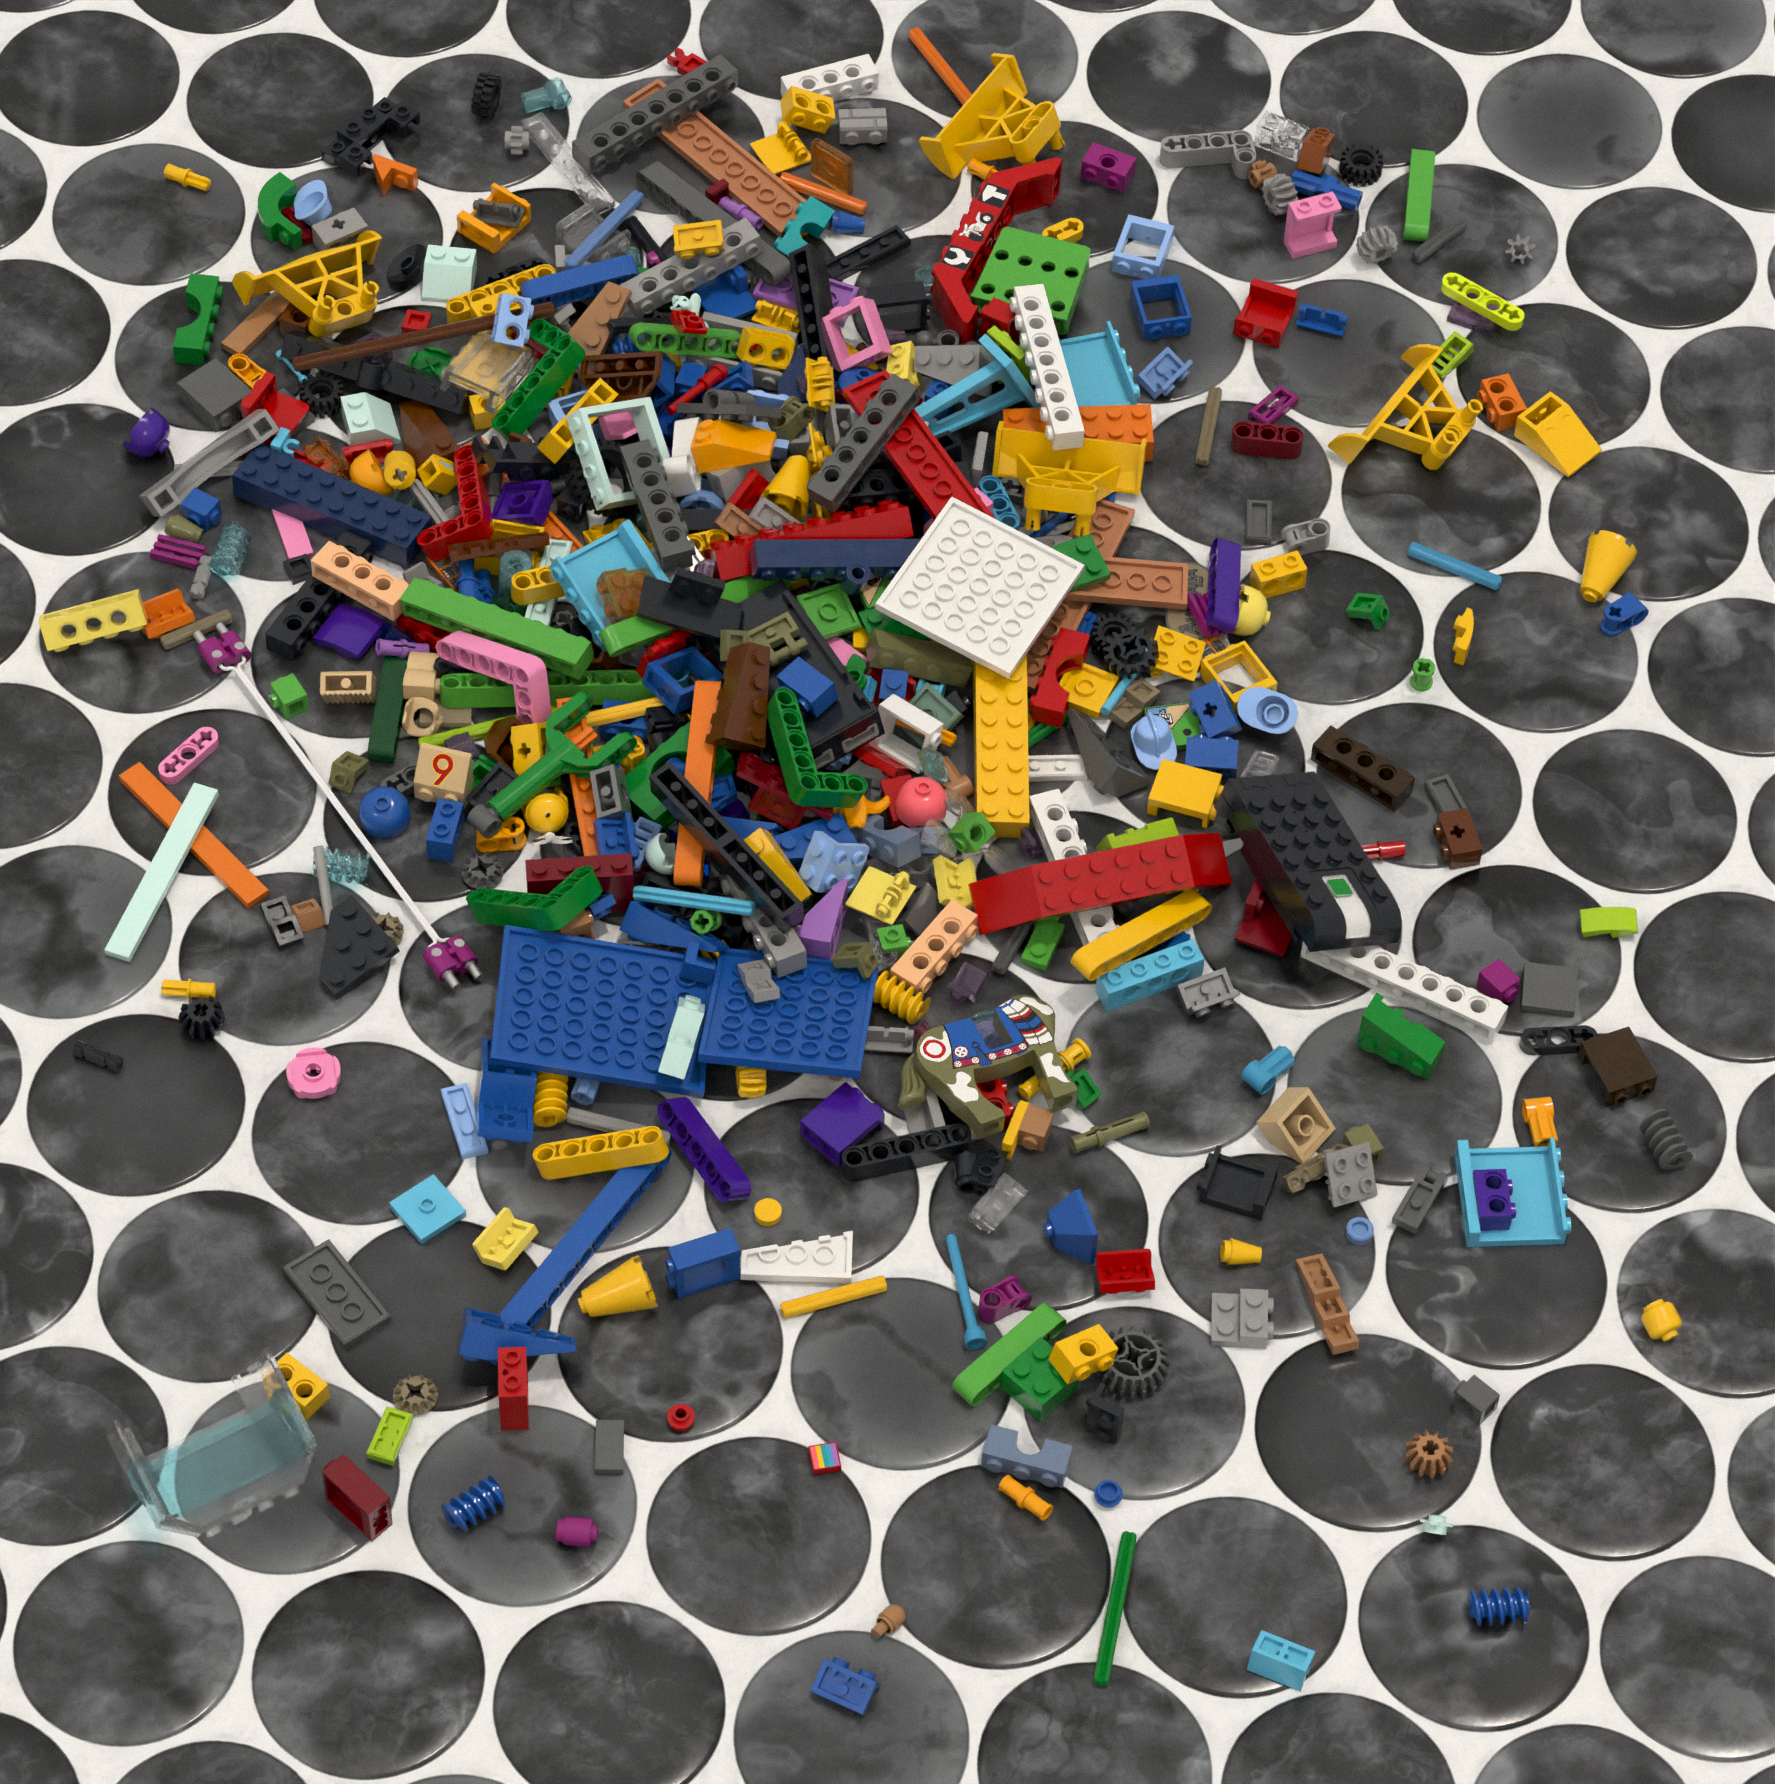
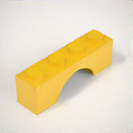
[537,378,618,464]

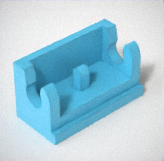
[1247,1630,1315,1692]

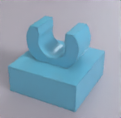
[270,427,300,458]

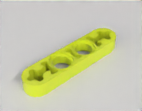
[1441,273,1524,331]

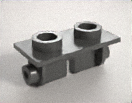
[473,198,526,228]

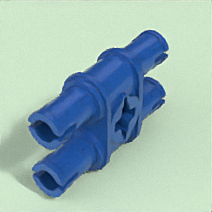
[456,559,495,604]

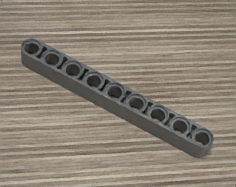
[636,161,792,286]

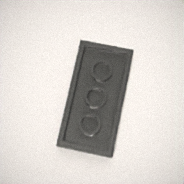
[283,1239,391,1349]

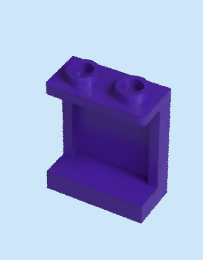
[800,1082,885,1167]

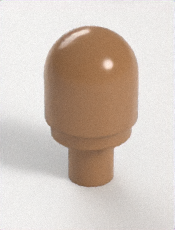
[871,1604,906,1638]

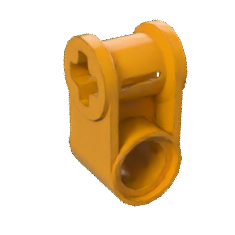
[228,353,266,390]
[476,817,527,853]

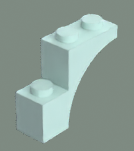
[658,995,705,1080]

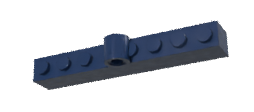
[749,539,921,595]

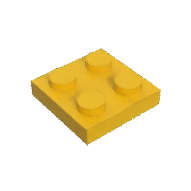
[1059,663,1119,719]

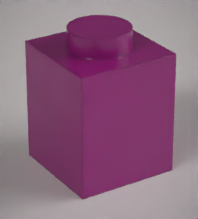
[1476,958,1520,1003]

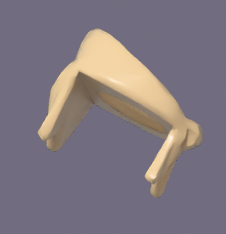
[402,697,443,737]

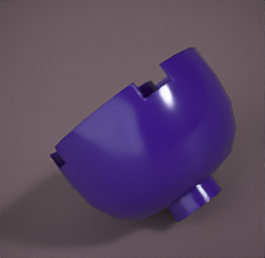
[123,408,170,458]

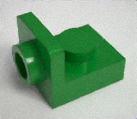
[1346,593,1390,630]
[1065,1068,1102,1111]

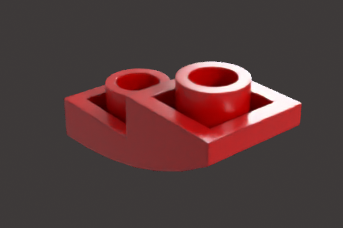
[670,310,708,335]

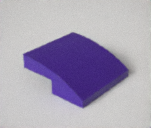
[313,603,386,659]

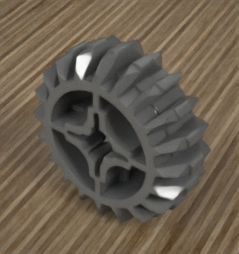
[1096,1325,1170,1399]

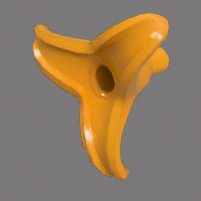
[833,795,890,829]

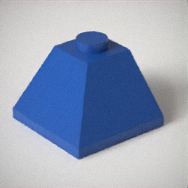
[1043,1189,1098,1264]

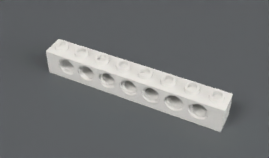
[1010,284,1085,450]
[1029,789,1131,964]
[1300,941,1508,1044]

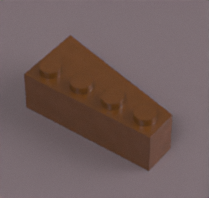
[705,642,770,753]

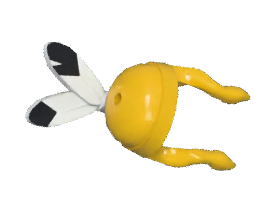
[521,787,572,845]

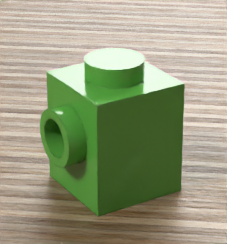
[269,673,309,720]

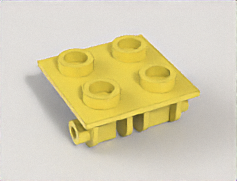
[845,866,916,926]

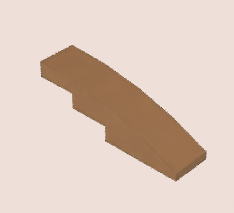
[1296,1253,1359,1355]

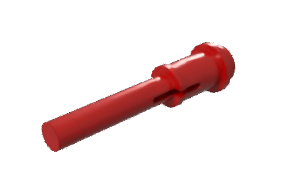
[666,364,728,416]

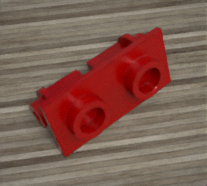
[341,439,394,471]

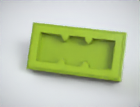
[366,1406,413,1466]

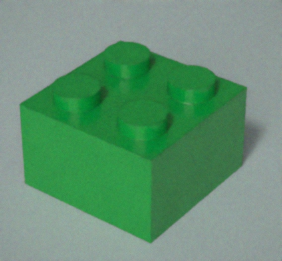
[1000,1337,1080,1422]

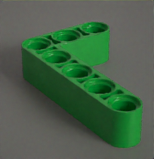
[491,319,586,442]
[767,687,868,808]
[466,866,603,931]

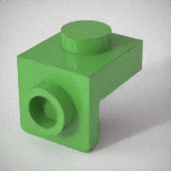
[877,924,912,962]

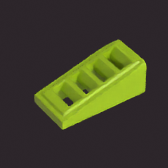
[1431,331,1474,380]

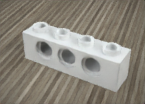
[781,54,879,101]

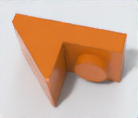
[372,154,418,196]

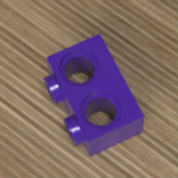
[1473,1169,1516,1231]

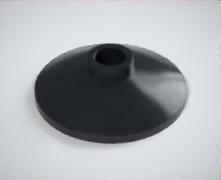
[387,244,427,283]

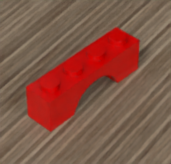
[1029,627,1090,728]

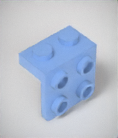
[798,831,870,893]

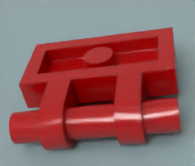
[636,629,691,678]

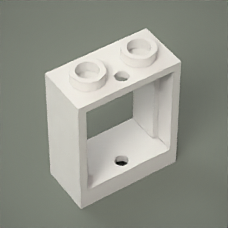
[869,694,944,774]

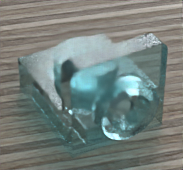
[917,747,949,785]

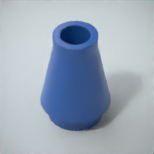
[829,210,865,234]

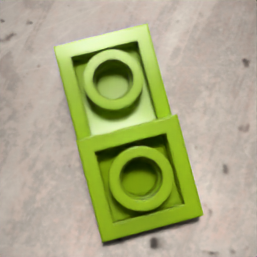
[1580,907,1638,938]

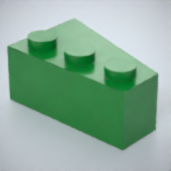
[1357,993,1445,1079]

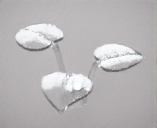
[920,787,1015,875]

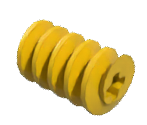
[384,451,416,490]
[873,970,931,1025]
[533,1071,569,1127]

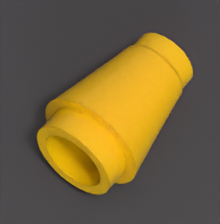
[1220,1238,1262,1265]

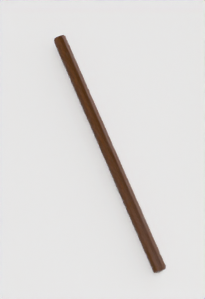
[292,302,555,372]

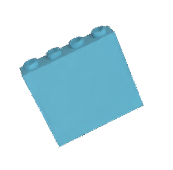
[1059,321,1140,406]
[549,519,670,652]
[1454,1137,1571,1247]

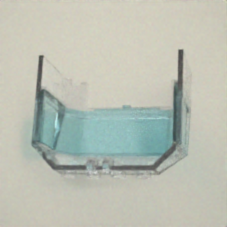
[106,1347,317,1538]

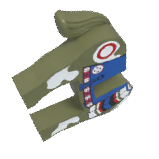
[898,995,1078,1140]

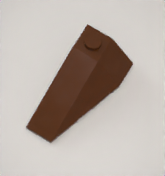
[399,399,460,481]

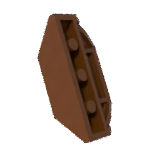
[579,351,663,403]

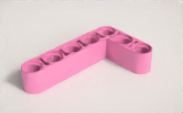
[436,630,552,725]

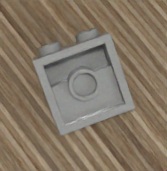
[1211,1288,1274,1349]

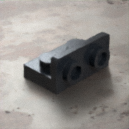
[465,761,519,808]

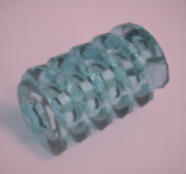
[209,521,252,576]
[498,550,532,603]
[313,845,370,885]

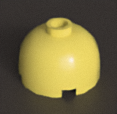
[1232,584,1271,636]

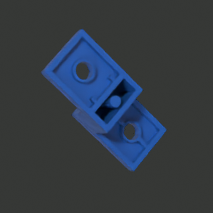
[477,1037,537,1143]

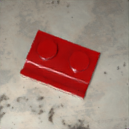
[723,469,769,510]
[852,744,910,778]

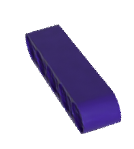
[1206,537,1241,634]
[657,1097,751,1202]

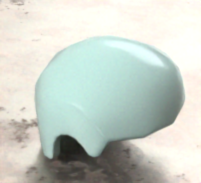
[645,833,676,875]

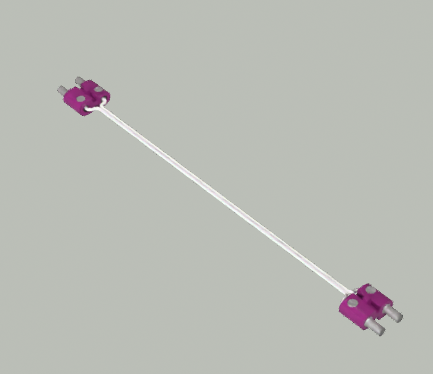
[193,622,484,990]

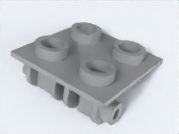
[1322,1142,1377,1207]

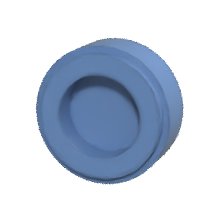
[1345,1217,1374,1245]

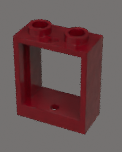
[322,1454,393,1542]

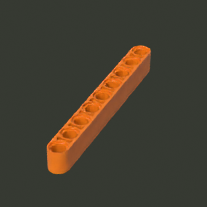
[674,680,723,887]

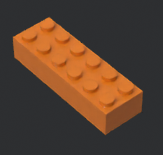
[1002,404,1154,462]

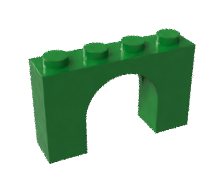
[625,721,736,832]

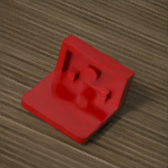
[240,371,310,437]

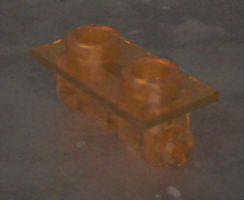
[303,433,350,479]

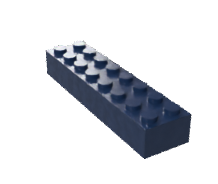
[232,444,432,568]

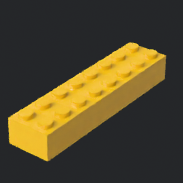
[973,653,1029,838]

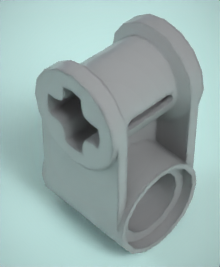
[1280,518,1331,556]

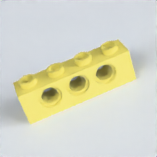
[39,589,147,652]

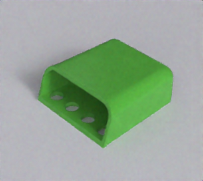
[971,227,1091,335]

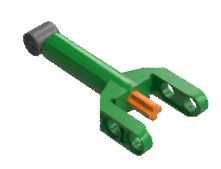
[467,691,637,838]

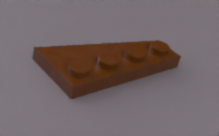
[446,531,550,562]

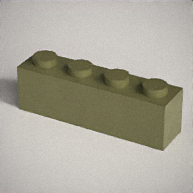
[865,628,973,688]

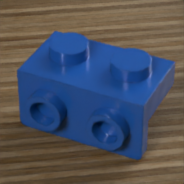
[702,360,754,400]
[593,812,639,866]

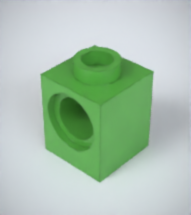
[948,812,996,853]

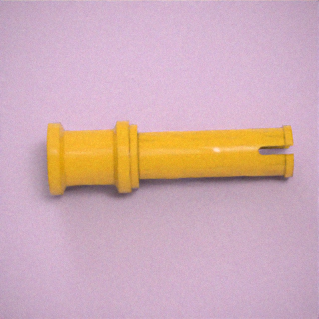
[1018,1038,1091,1100]

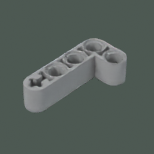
[1159,130,1256,179]

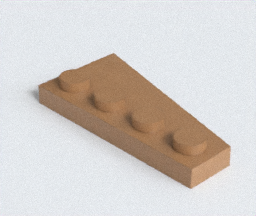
[568,281,632,375]

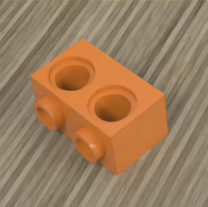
[1477,373,1527,432]

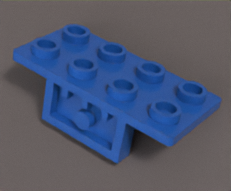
[690,264,758,319]

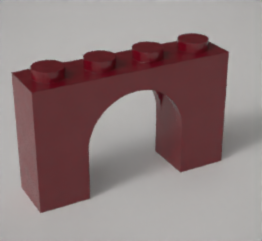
[525,853,634,913]

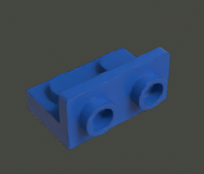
[810,1656,881,1715]

